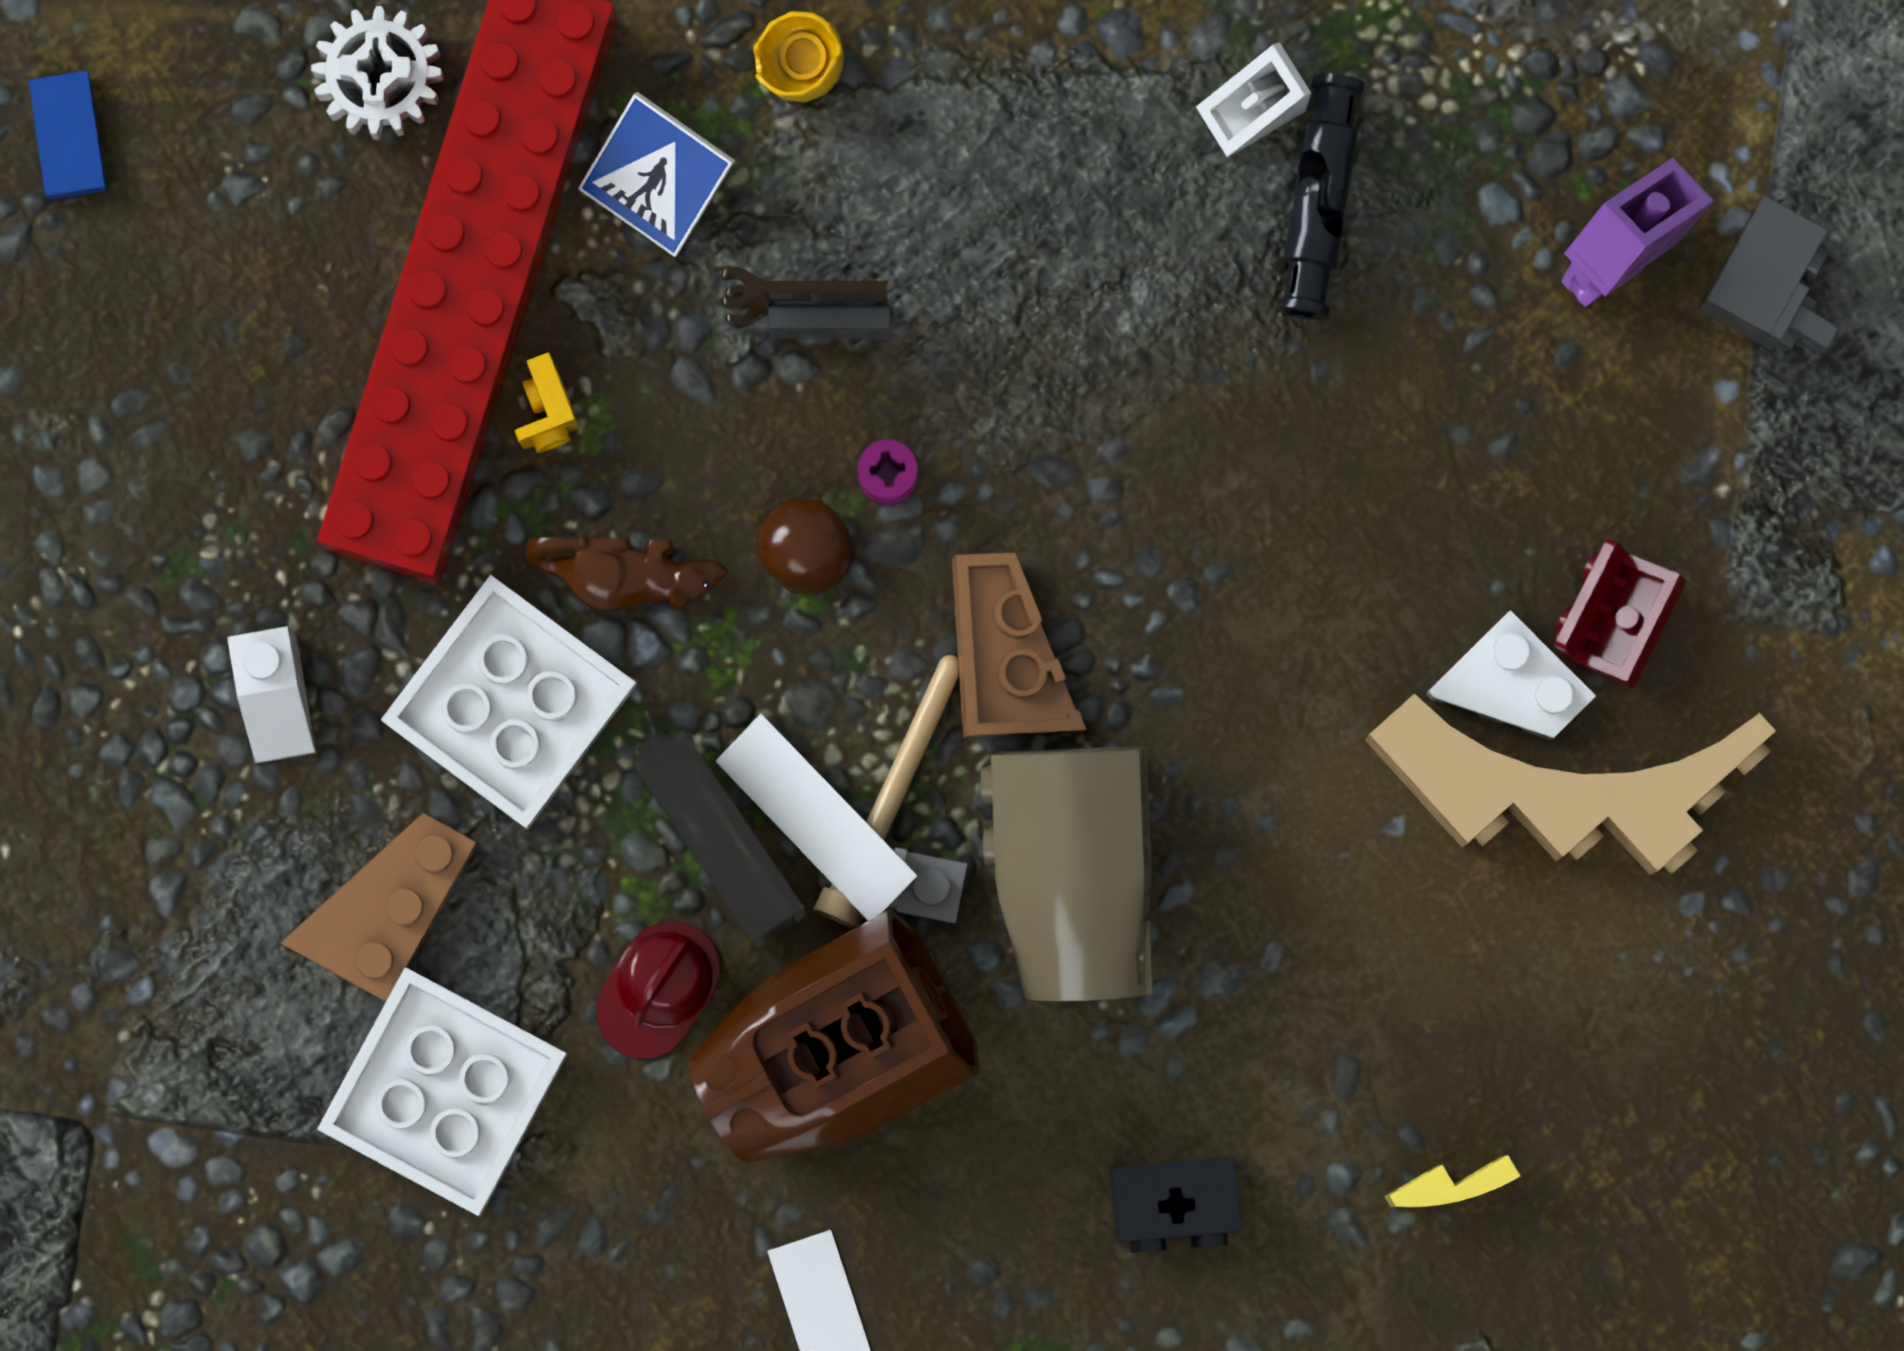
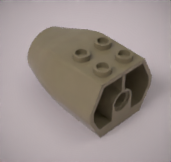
[981,747,1153,1001]

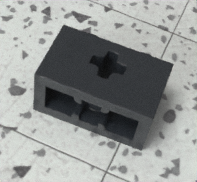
[1110,1158,1241,1253]

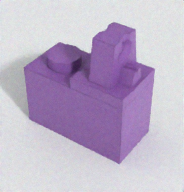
[1561,158,1714,307]

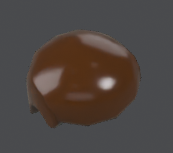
[756,498,852,594]

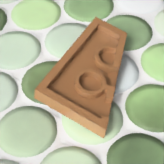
[952,552,1086,738]
[280,813,478,1002]

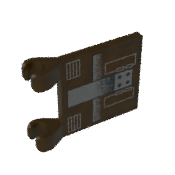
[721,267,888,328]

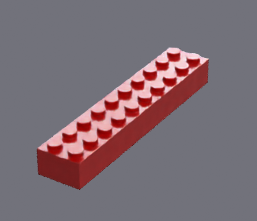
[317,0,618,585]

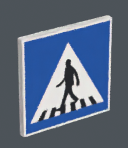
[578,92,735,257]

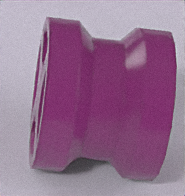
[857,439,918,506]

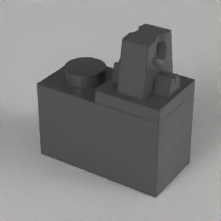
[1698,196,1839,355]

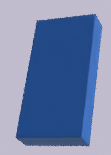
[28,70,108,200]

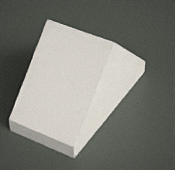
[1196,42,1311,157]

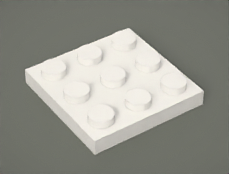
[381,575,637,830]
[317,967,568,1216]

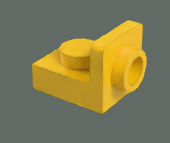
[514,352,580,453]

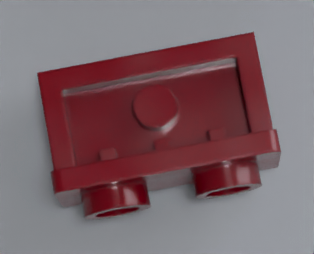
[1555,539,1687,689]

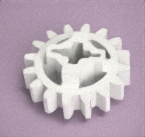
[311,6,444,140]

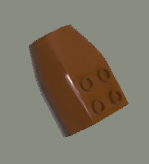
[689,910,980,1163]

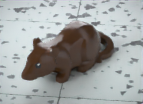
[526,537,728,612]

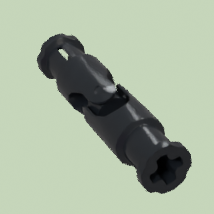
[1276,73,1365,320]

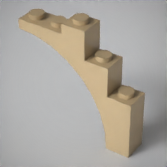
[1365,694,1776,875]

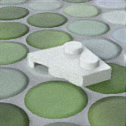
[1426,610,1596,740]

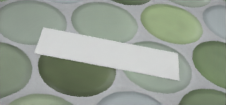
[716,714,917,921]
[767,1230,871,1351]

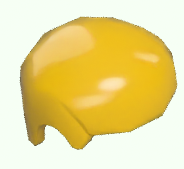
[753,11,844,102]

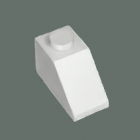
[227,626,316,764]

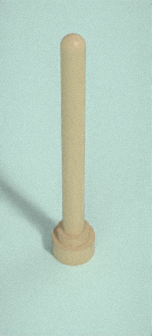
[813,655,959,929]

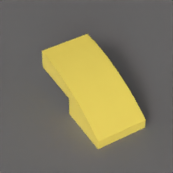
[1384,1155,1521,1208]

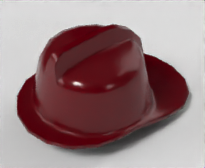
[597,921,720,1059]

